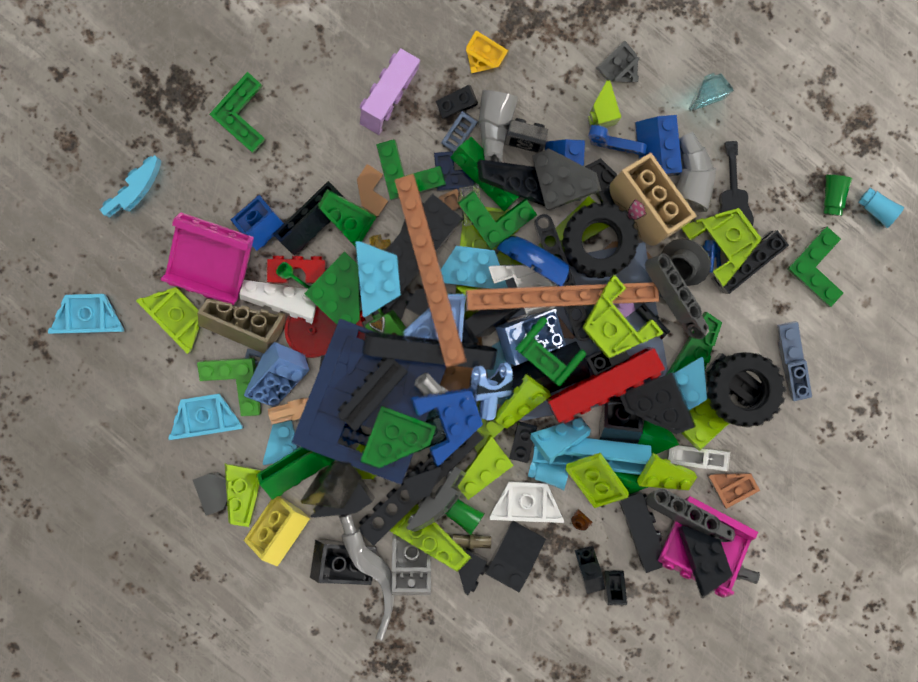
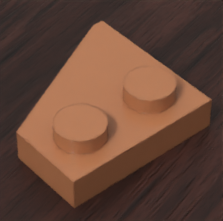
[707,473,760,509]

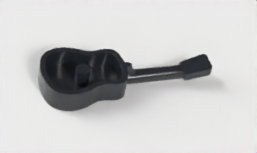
[718,141,754,226]

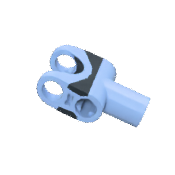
[469,362,513,420]

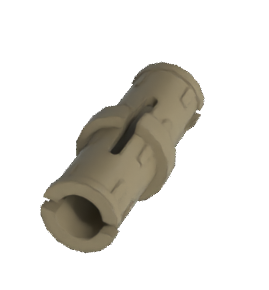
[453,534,491,549]

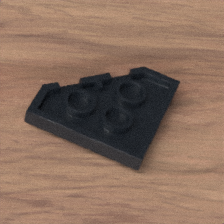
[620,372,696,434]

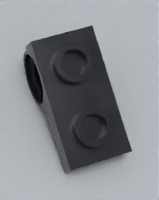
[436,85,478,119]
[509,421,537,463]

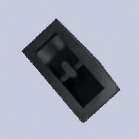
[604,571,627,605]

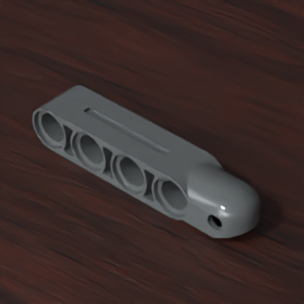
[645,254,709,339]
[646,488,735,542]

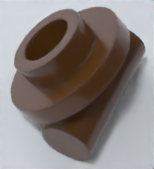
[571,509,593,531]

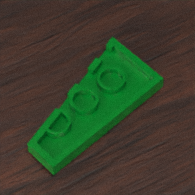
[666,312,722,375]

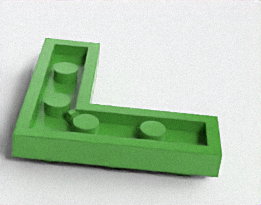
[197,357,261,416]

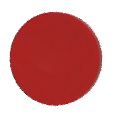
[284,306,337,358]

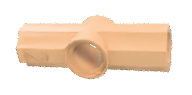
[268,398,308,425]

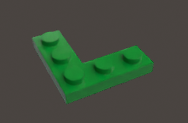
[209,72,266,153]
[376,139,446,200]
[457,191,537,250]
[787,226,844,307]

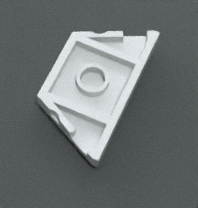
[490,481,564,523]

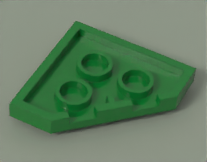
[304,252,360,324]
[360,406,436,469]

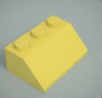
[243,496,310,567]

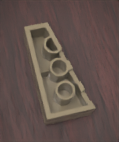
[197,299,285,354]

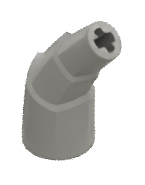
[479,90,518,162]
[676,132,716,212]

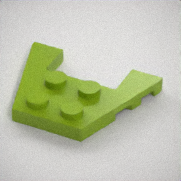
[681,208,762,287]
[583,275,663,358]

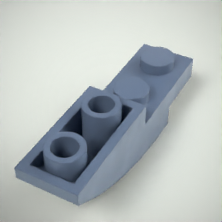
[777,321,812,401]

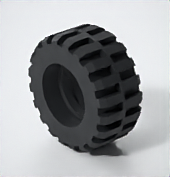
[562,202,639,279]
[706,352,786,427]

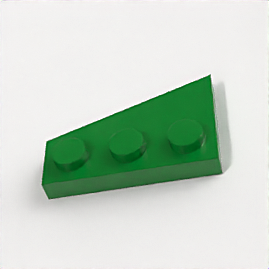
[318,189,376,248]

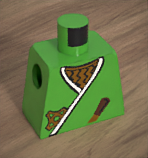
[365,308,406,335]

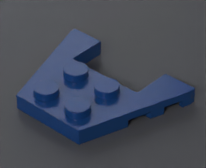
[411,389,483,466]

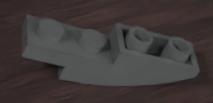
[407,466,466,532]

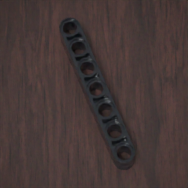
[534,214,590,342]
[362,332,498,370]

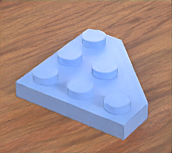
[403,294,465,343]

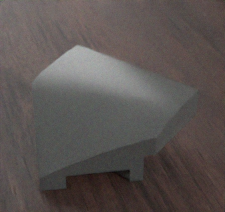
[596,41,640,82]
[193,472,227,516]

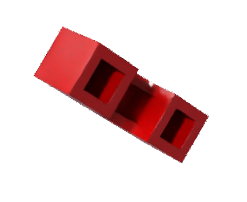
[267,256,327,284]

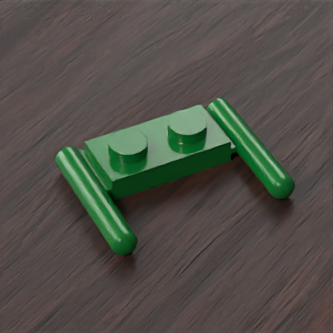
[515,317,586,386]

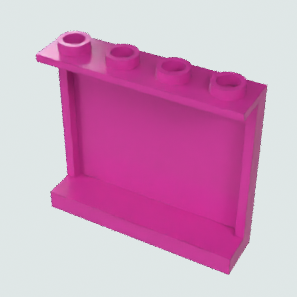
[161,212,254,305]
[658,496,758,598]

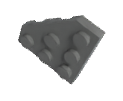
[532,149,601,211]

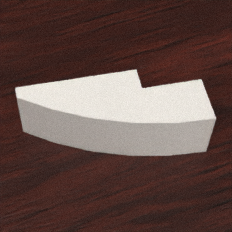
[668,445,731,471]

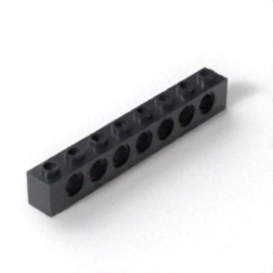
[358,430,484,546]

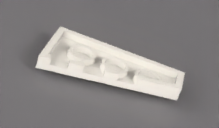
[240,280,317,324]

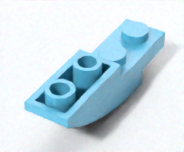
[99,155,162,218]

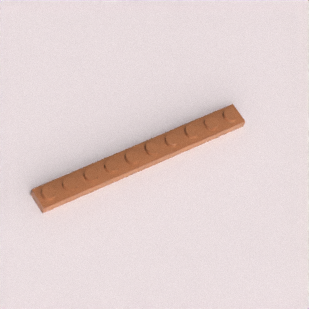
[395,174,467,367]
[466,282,659,311]

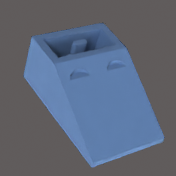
[496,309,566,365]
[244,342,310,407]

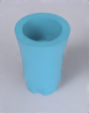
[858,187,905,228]
[528,459,568,491]

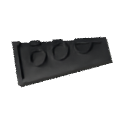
[477,159,546,207]

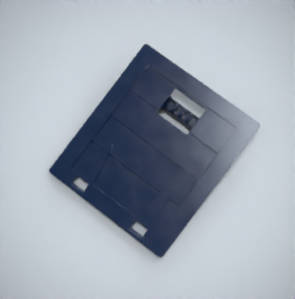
[291,319,446,484]

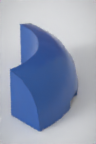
[497,236,569,287]

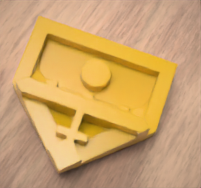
[466,30,509,74]

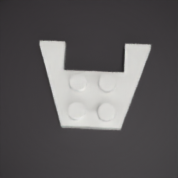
[488,265,557,322]

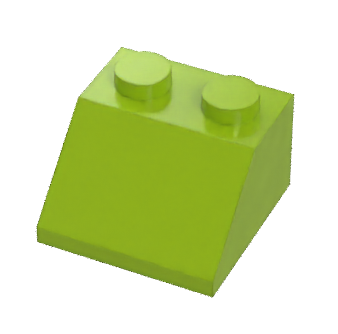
[588,80,621,128]

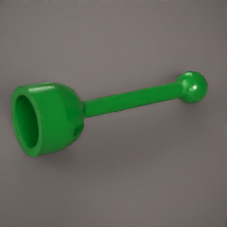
[276,262,311,289]

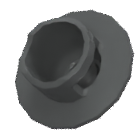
[661,238,711,286]

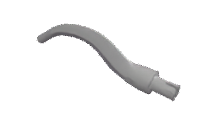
[339,514,394,641]

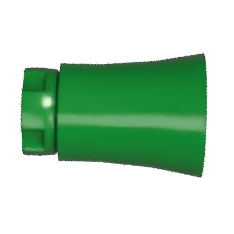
[823,174,853,216]
[445,499,485,536]

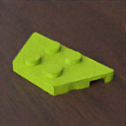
[136,287,200,354]

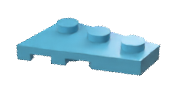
[530,417,591,465]

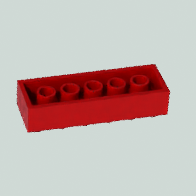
[546,347,665,423]

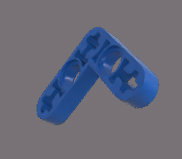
[588,125,647,155]

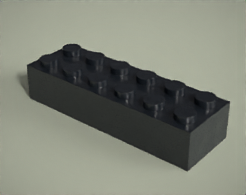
[359,193,463,309]

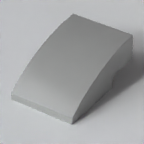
[392,534,431,595]

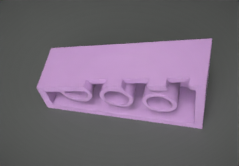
[359,48,420,135]

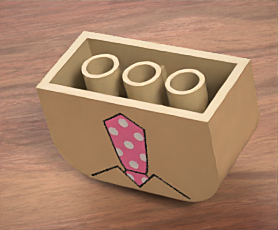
[610,153,696,246]

